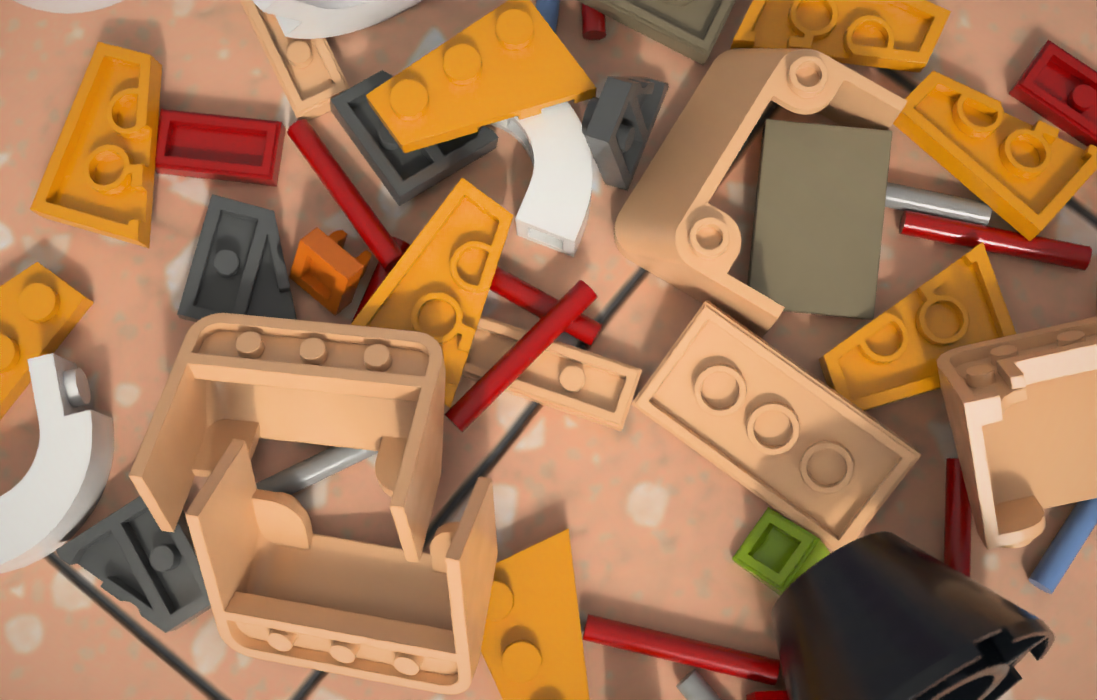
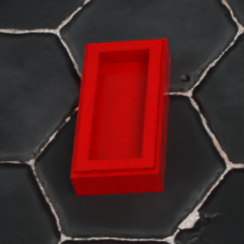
[155,109,286,186]

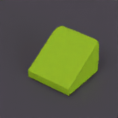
[732,507,830,596]

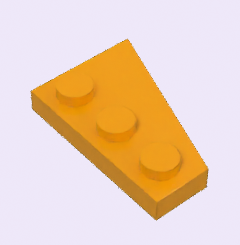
[366,0,597,153]
[730,0,951,73]
[30,42,162,248]
[893,70,1097,241]
[350,177,514,408]
[818,242,1016,411]
[0,262,94,420]
[481,528,590,700]

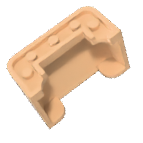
[937,316,1097,550]

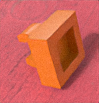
[289,227,372,316]

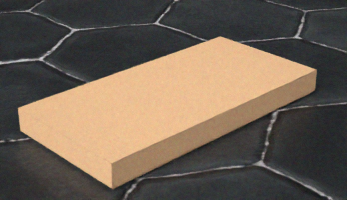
[631,300,921,552]

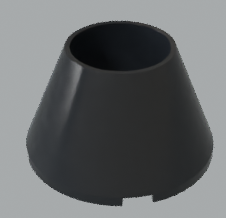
[771,531,1055,700]

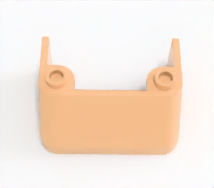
[614,48,907,338]
[128,313,446,562]
[185,439,498,695]

